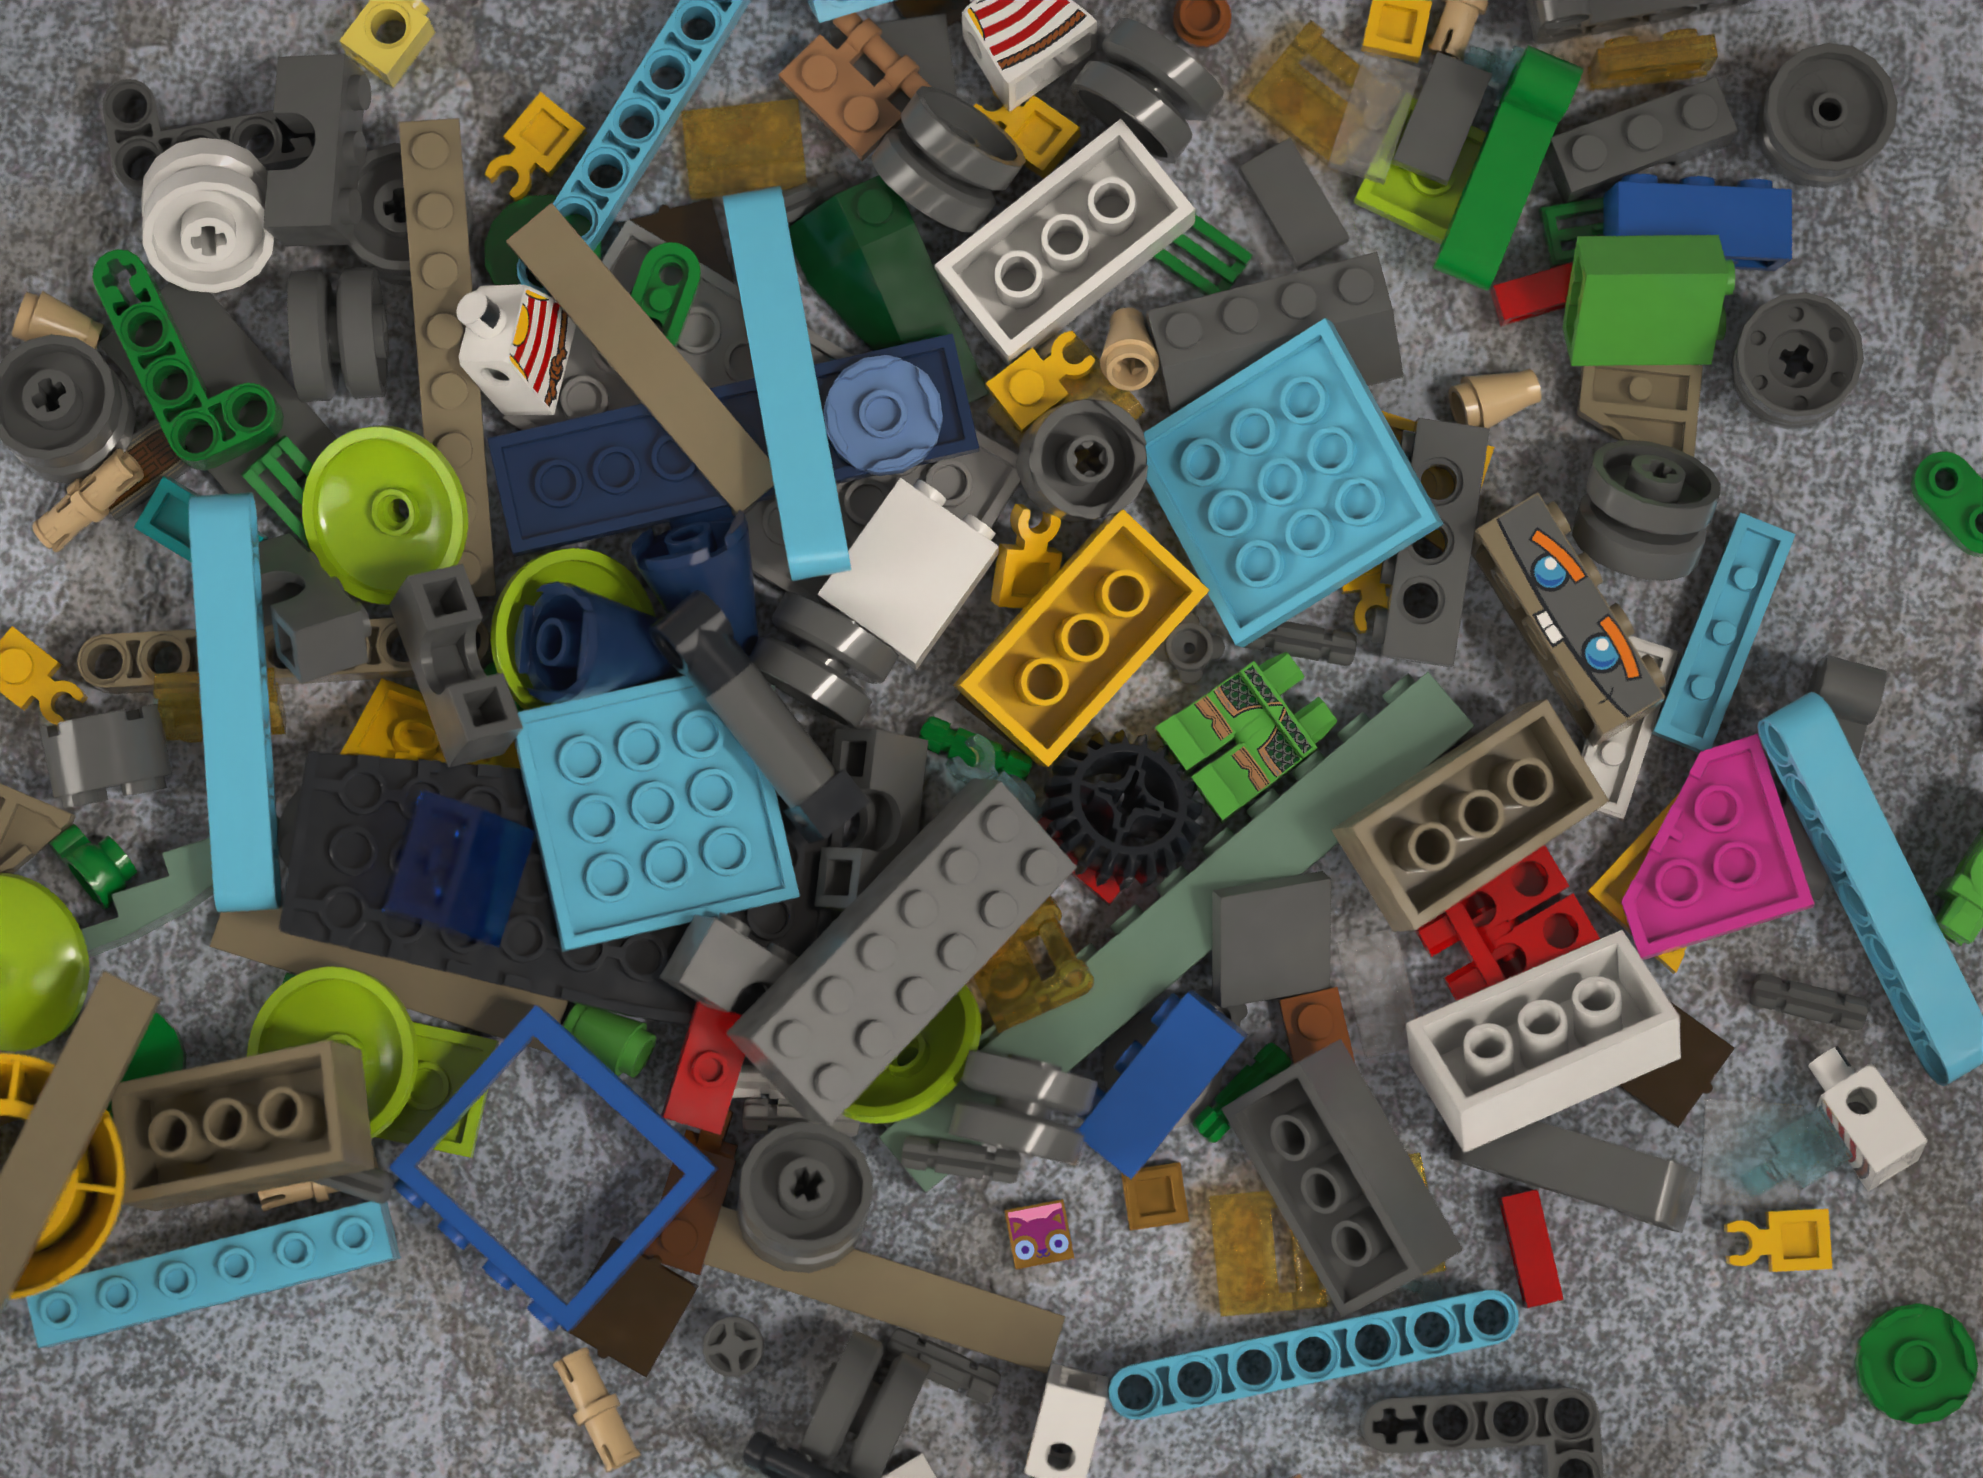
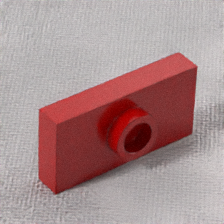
[661,1001,745,1135]

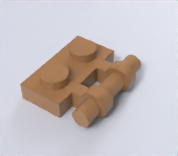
[778,12,931,162]

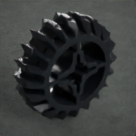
[1040,729,1203,891]

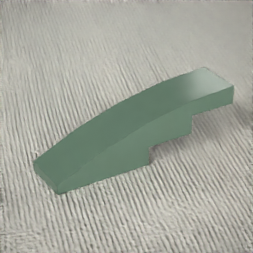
[81,816,280,958]

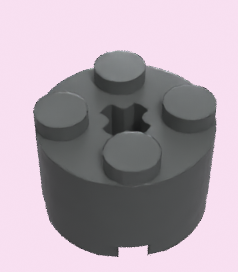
[1016,399,1148,523]
[39,704,172,808]

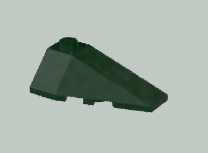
[789,175,989,404]

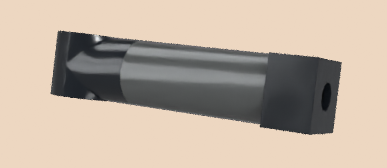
[648,590,870,844]

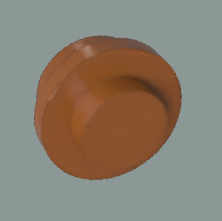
[1173,0,1232,48]

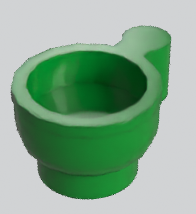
[48,824,137,910]

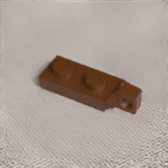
[644,1110,738,1276]

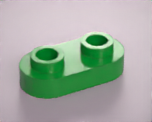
[631,242,701,348]
[1911,451,1983,557]

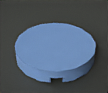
[823,355,943,476]

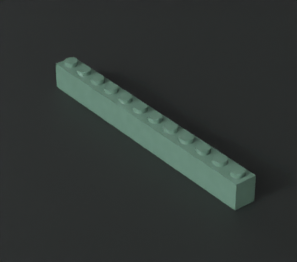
[879,672,1475,1193]

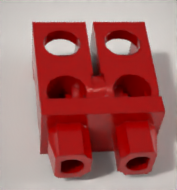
[1415,845,1600,1001]

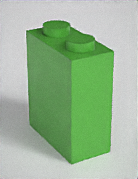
[1562,235,1735,366]

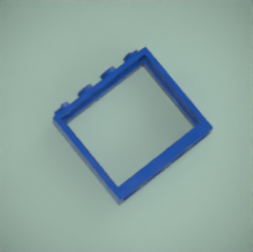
[388,1005,719,1332]

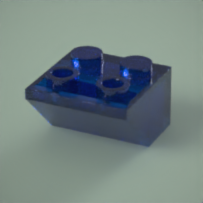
[382,790,535,948]

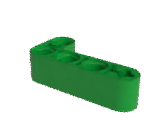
[1432,45,1584,291]
[92,249,284,471]

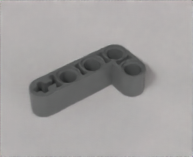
[1525,0,1754,44]
[103,79,314,199]
[1780,655,1887,901]
[1450,1121,1700,1233]
[1359,1387,1604,1478]

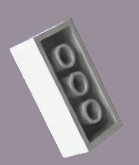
[935,119,1196,366]
[1406,930,1681,1153]

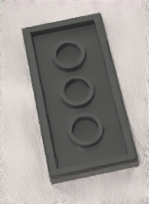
[97,282,337,519]

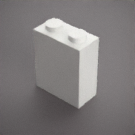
[817,478,999,670]

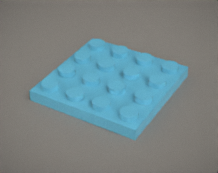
[1143,318,1444,647]
[514,675,800,952]

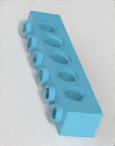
[26,1201,401,1348]

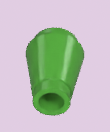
[564,1004,656,1078]

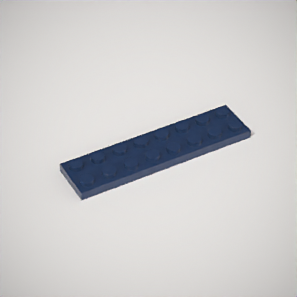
[487,333,979,557]

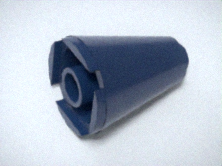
[631,506,759,657]
[515,582,678,703]

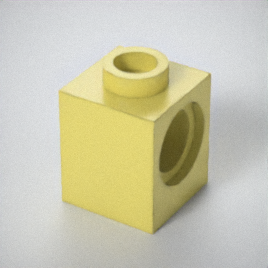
[339,0,435,88]

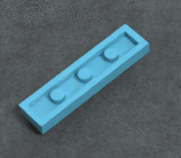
[1652,512,1796,753]

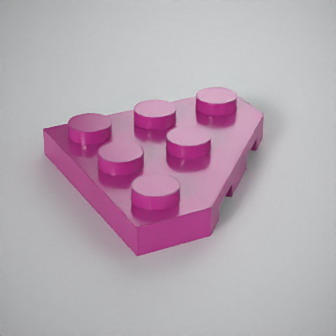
[1622,734,1814,960]

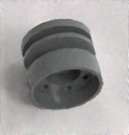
[1731,292,1864,429]

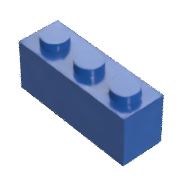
[1604,174,1792,271]
[1078,989,1249,1179]

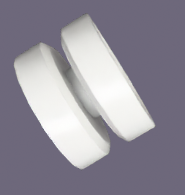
[141,138,274,293]

